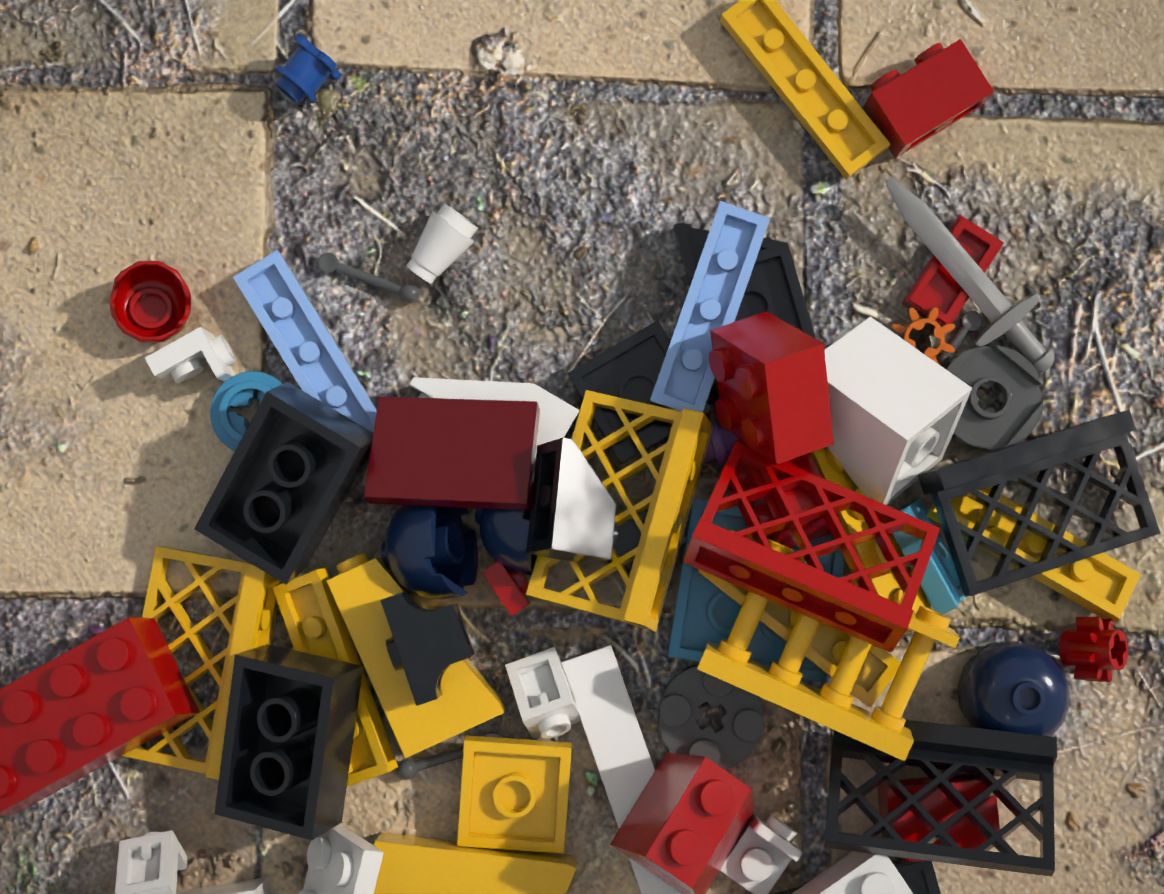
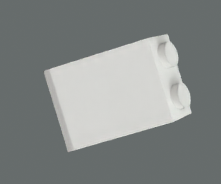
[824,316,972,505]

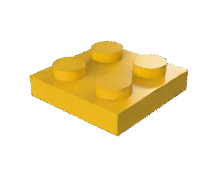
[457,735,572,854]

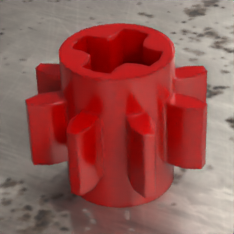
[1059,617,1128,682]

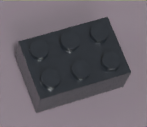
[194,382,373,585]
[214,644,363,840]

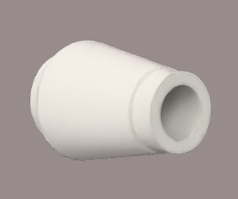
[406,203,478,284]

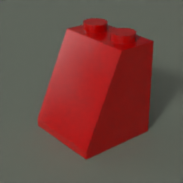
[610,753,754,894]

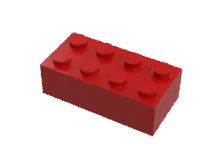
[0,617,200,817]

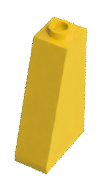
[326,553,507,758]
[374,832,577,894]

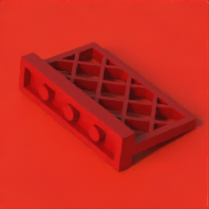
[683,441,940,653]

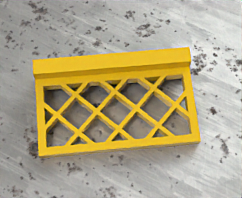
[526,390,713,632]
[122,546,283,780]

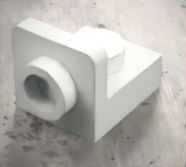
[145,327,237,383]
[505,647,581,738]
[720,813,803,894]
[115,830,187,894]

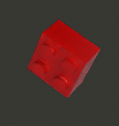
[709,311,834,465]

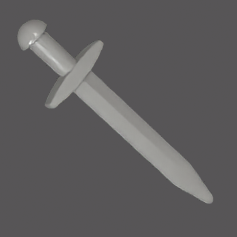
[886,178,1055,373]

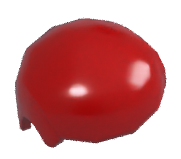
[110,261,191,343]

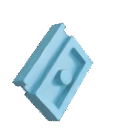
[892,498,965,614]

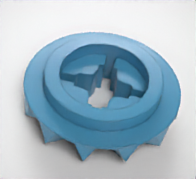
[210,371,283,451]

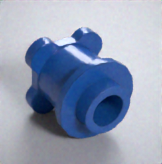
[273,34,342,105]

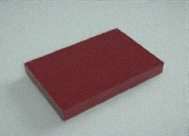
[364,396,540,510]

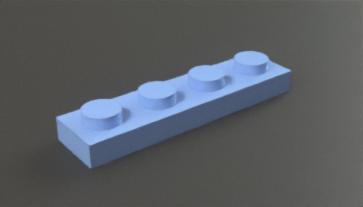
[649,201,770,412]
[233,250,377,433]

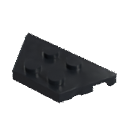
[673,223,816,380]

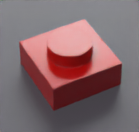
[482,561,531,616]

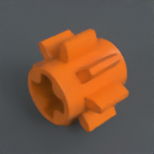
[891,307,955,363]

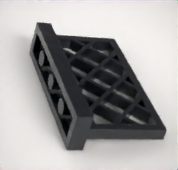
[917,409,1161,597]
[824,720,1057,877]

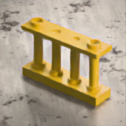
[697,539,960,761]

